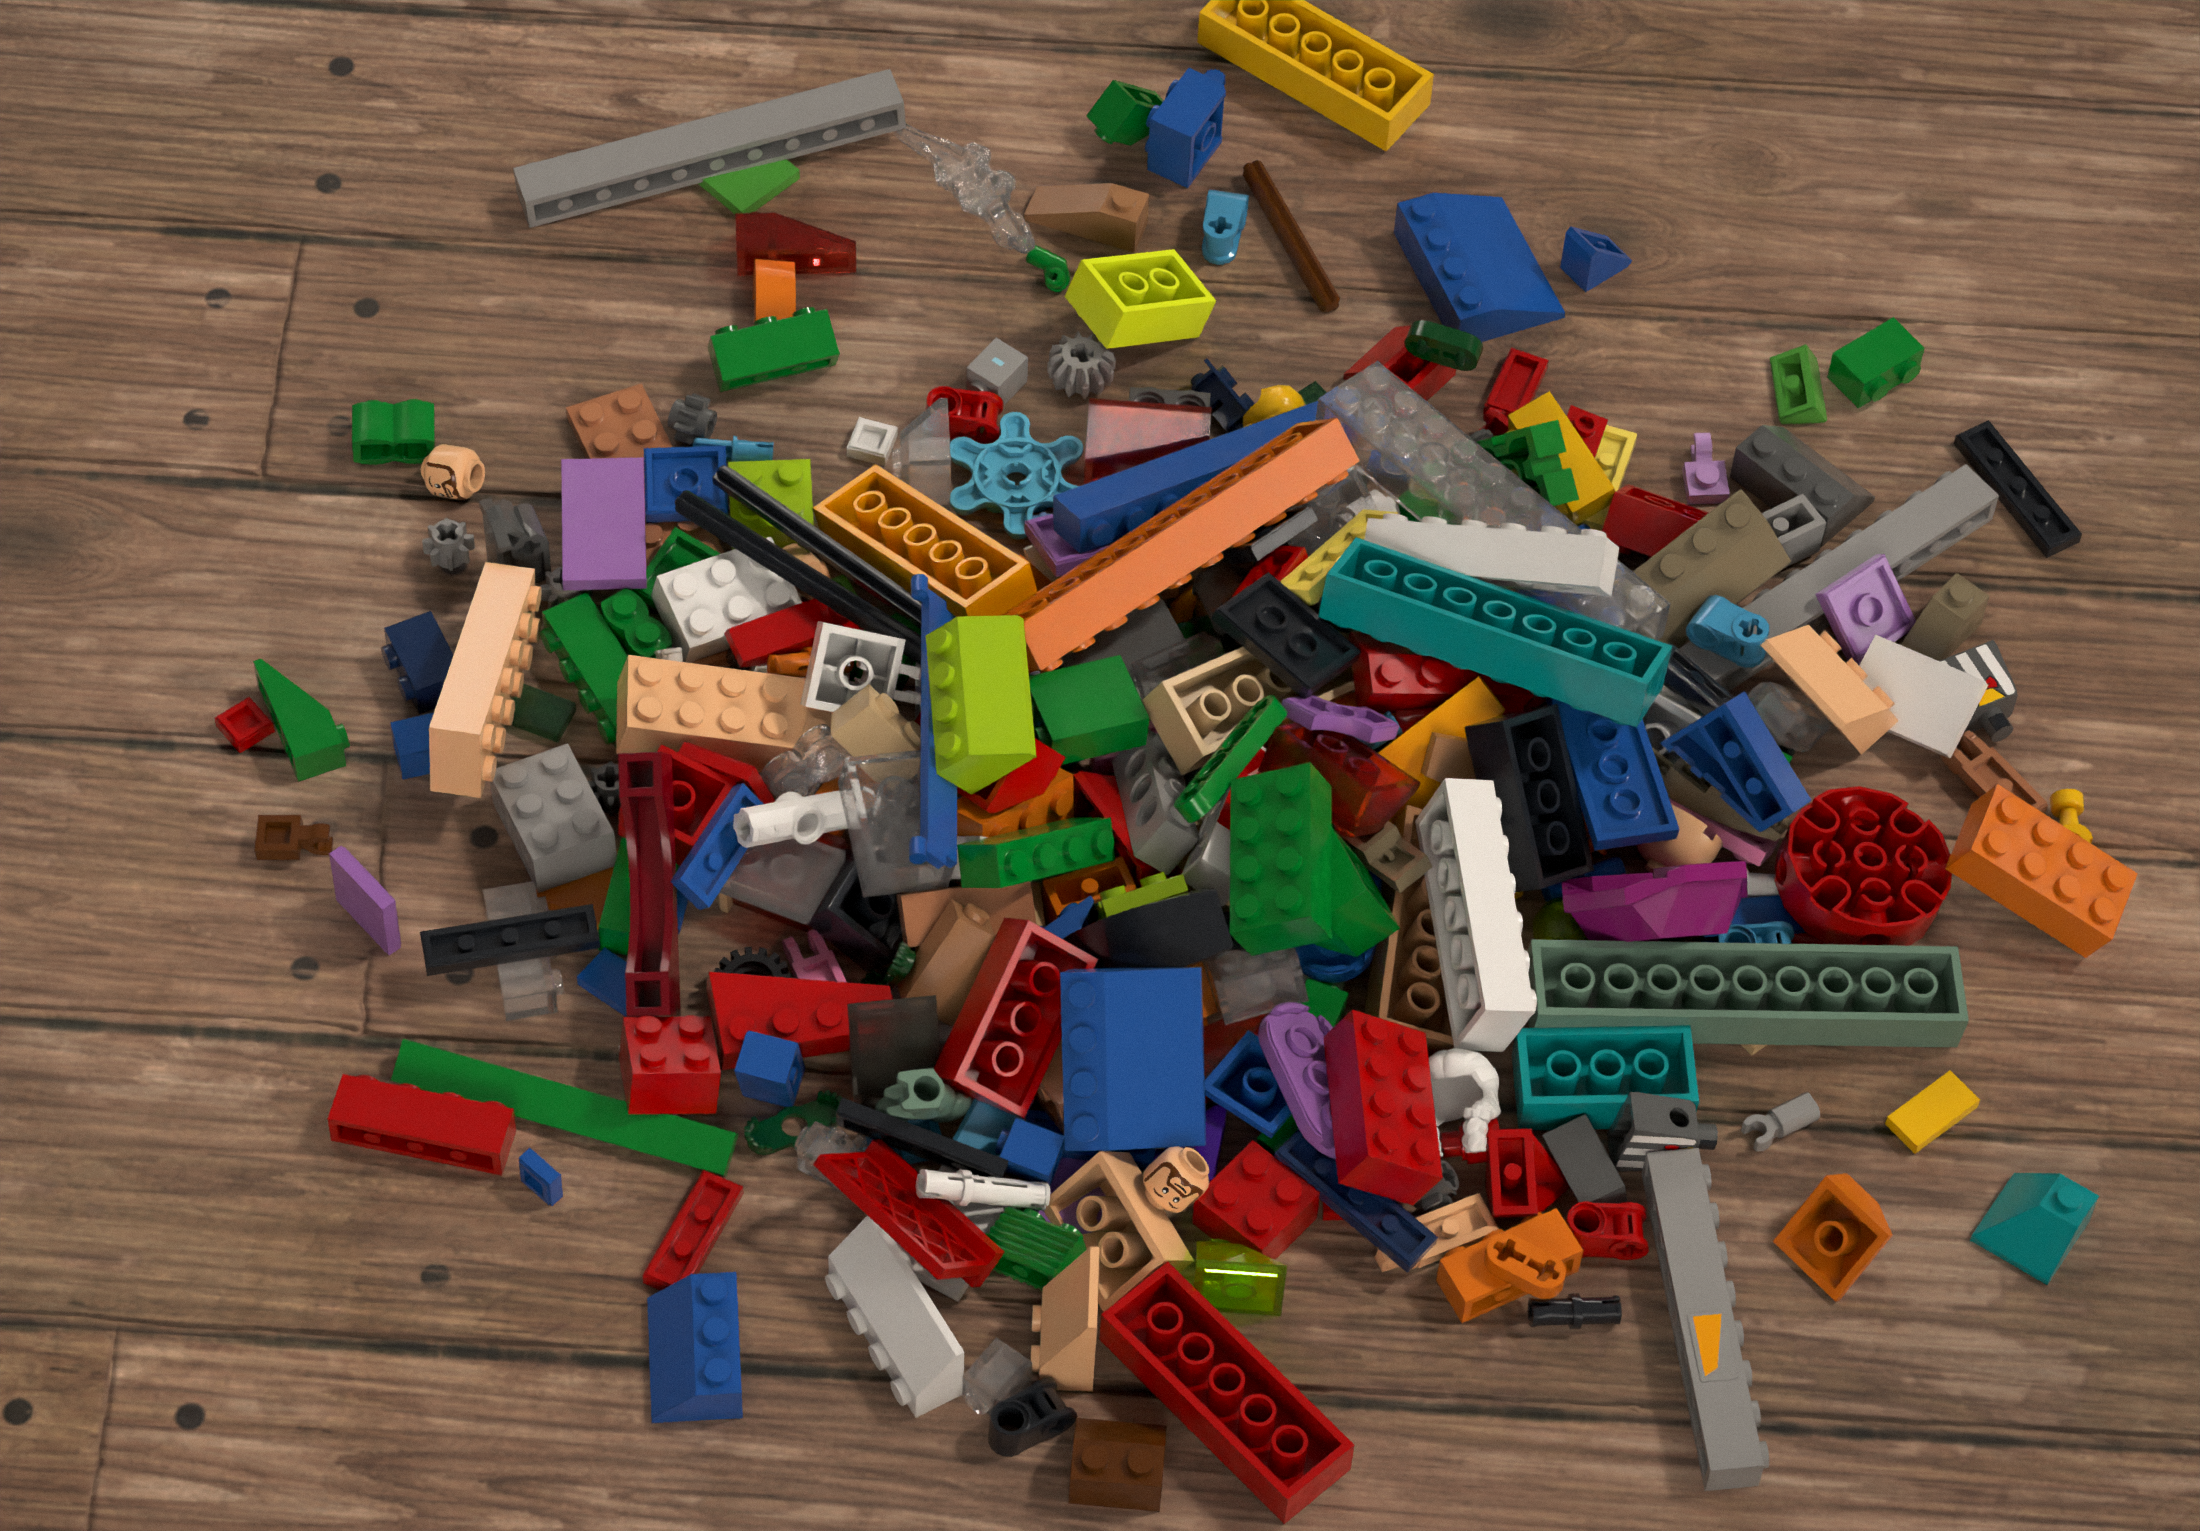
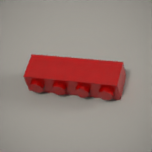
[327,1074,516,1176]

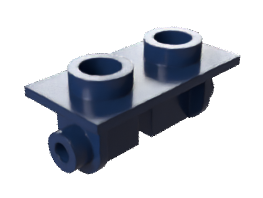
[1190,358,1255,433]

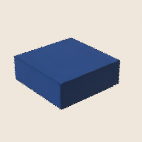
[519,1148,563,1206]

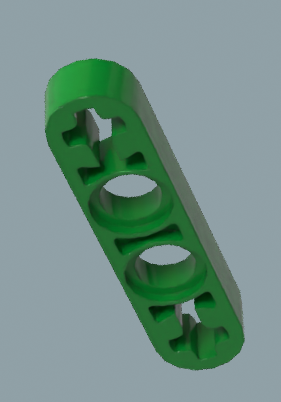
[1174,695,1288,823]

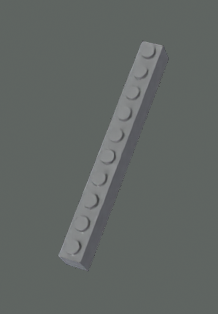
[513,69,906,228]
[1663,464,1999,700]

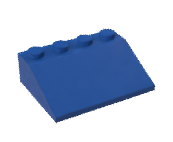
[1394,193,1565,342]
[1060,967,1206,1151]

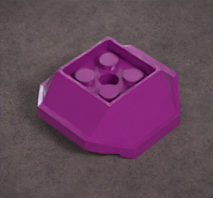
[1562,861,1748,942]

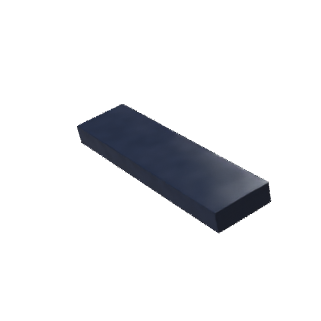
[1274,1129,1438,1273]

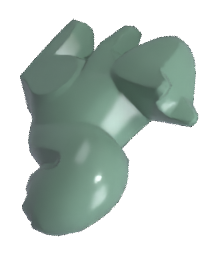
[875,1068,972,1123]

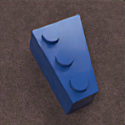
[1660,691,1812,832]

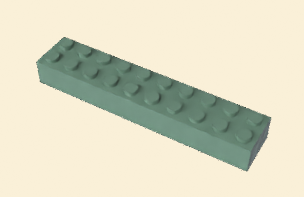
[1527,939,1969,1047]

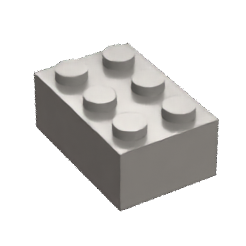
[490,743,617,893]

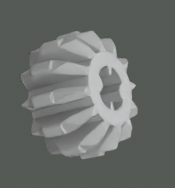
[1047,331,1116,400]

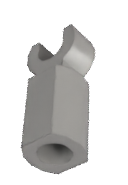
[1741,1092,1820,1152]

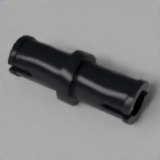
[1527,1293,1622,1329]

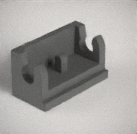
[1542,1114,1628,1204]

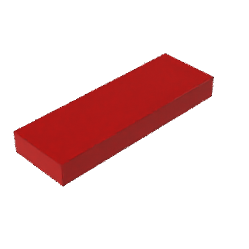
[642,1170,744,1291]

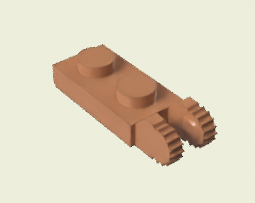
[1940,730,2048,814]

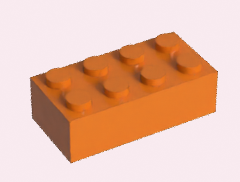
[1945,784,2138,958]

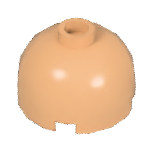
[1637,804,1723,875]

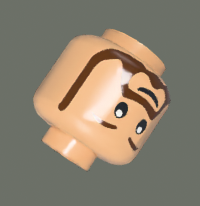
[421,444,485,501]
[1143,1146,1209,1213]

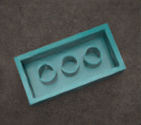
[1511,1025,1699,1130]

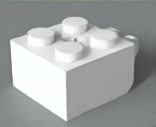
[800,621,921,712]

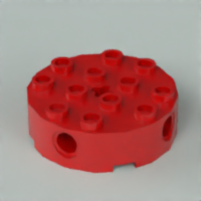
[1774,786,1952,946]

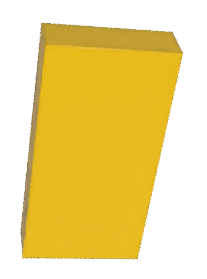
[1885,1070,1980,1154]

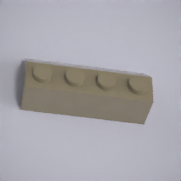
[1609,489,1791,649]

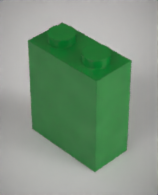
[1029,655,1150,765]

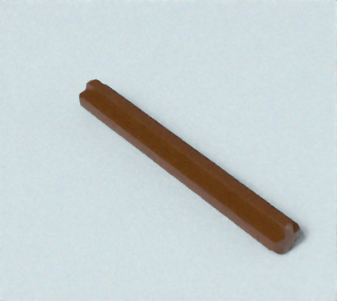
[1243,160,1340,313]

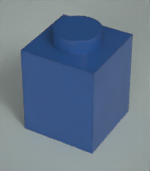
[390,713,434,780]
[995,1118,1065,1186]

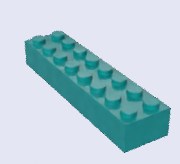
[1318,537,1673,728]

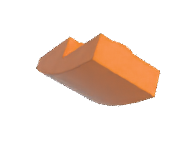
[753,259,796,322]

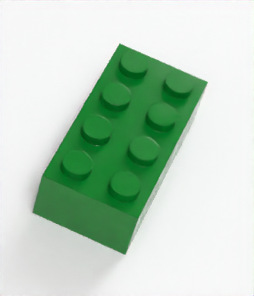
[1229,762,1332,956]

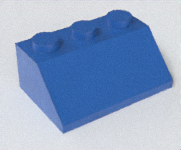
[647,1272,743,1423]

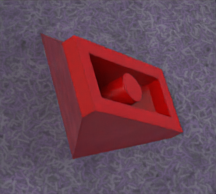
[1485,1129,1570,1217]

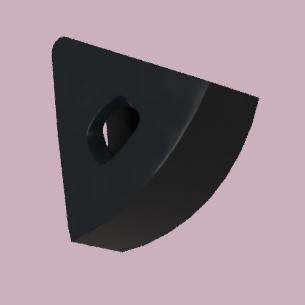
[1063,888,1233,969]

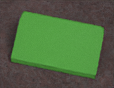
[1770,344,1827,424]

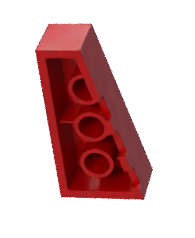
[706,972,898,1071]

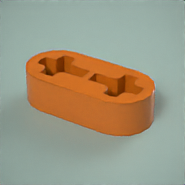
[1484,1233,1566,1299]

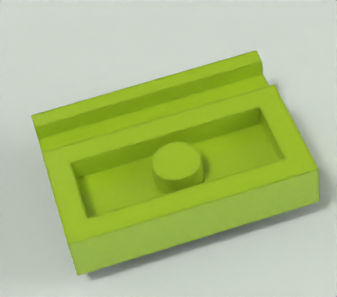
[1093,872,1188,922]

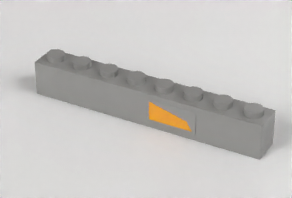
[1641,1148,1769,1491]

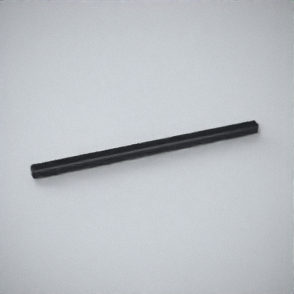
[712,465,921,629]
[675,490,921,665]

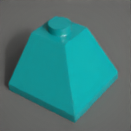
[1970,1173,2099,1285]

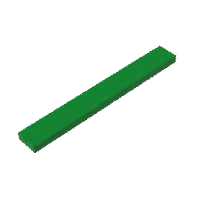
[390,1039,739,1176]

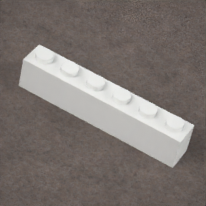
[1364,513,1619,597]

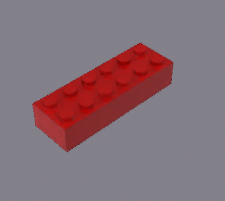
[1099,1262,1355,1524]

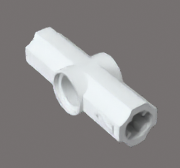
[733,788,864,848]

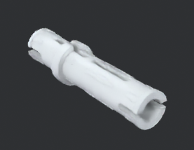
[916,1169,1051,1211]

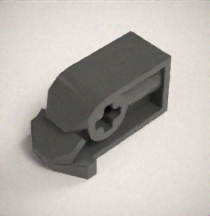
[479,498,551,583]

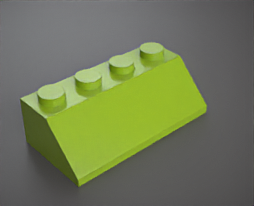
[925,615,1036,795]

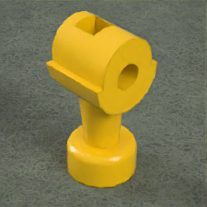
[2049,789,2093,843]

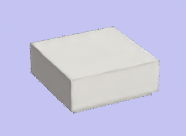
[847,417,898,466]

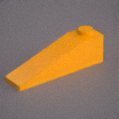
[1341,676,1506,824]

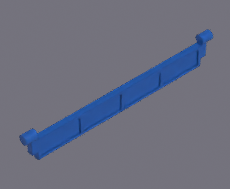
[909,574,957,869]

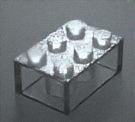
[838,750,955,897]

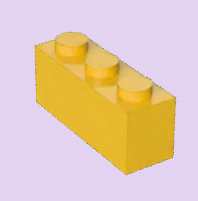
[1506,391,1615,527]

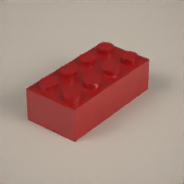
[1323,1009,1443,1206]

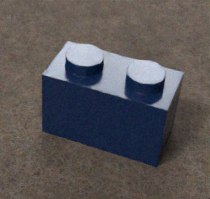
[381,611,453,714]

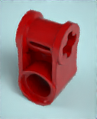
[924,386,1004,444]
[1565,1201,1649,1260]

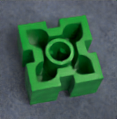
[1466,420,1579,524]

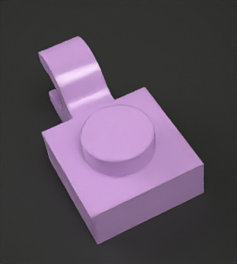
[1682,433,1730,505]

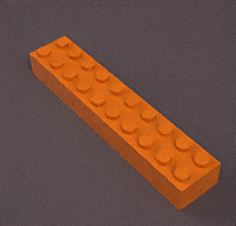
[1002,418,1360,674]

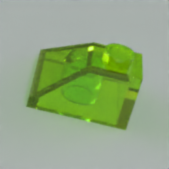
[1193,1239,1287,1316]

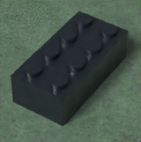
[1464,704,1594,892]
[803,778,940,973]

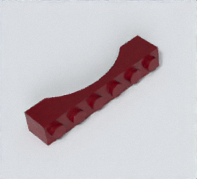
[618,751,681,1017]

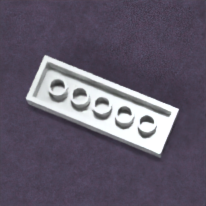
[1415,778,1537,1052]

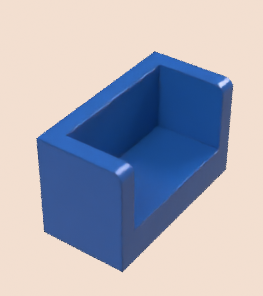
[734,1031,806,1107]

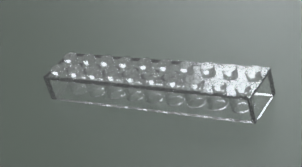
[1315,361,1671,640]

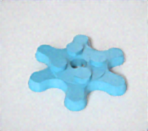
[948,412,1084,540]

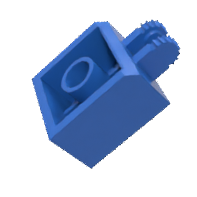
[1145,68,1226,188]

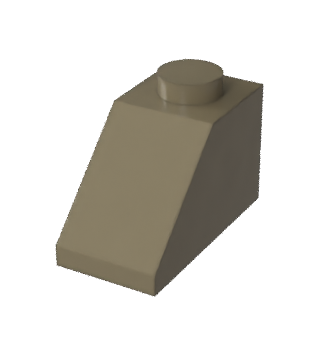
[1901,573,1989,661]

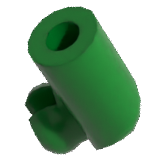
[1026,245,1071,292]

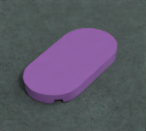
[1258,1002,1336,1159]

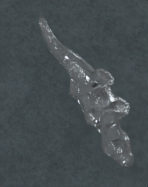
[893,123,1035,254]

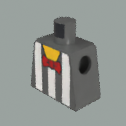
[1939,640,2018,742]
[1607,1092,1718,1172]

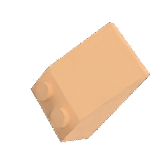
[1030,1246,1100,1392]

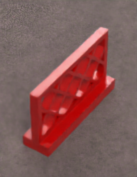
[813,1139,1005,1288]

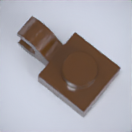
[254,815,334,860]

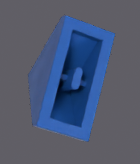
[1560,226,1632,293]

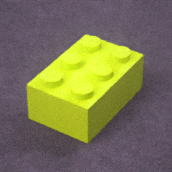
[1064,249,1216,349]

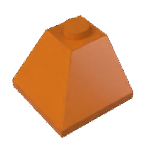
[1773,1173,1893,1302]

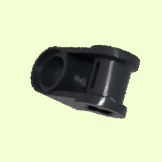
[988,1377,1078,1457]

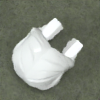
[1429,1048,1501,1158]

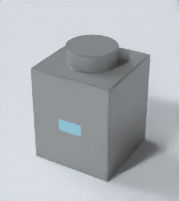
[966,338,1028,405]

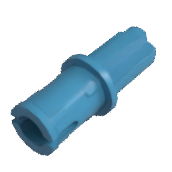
[692,435,774,462]

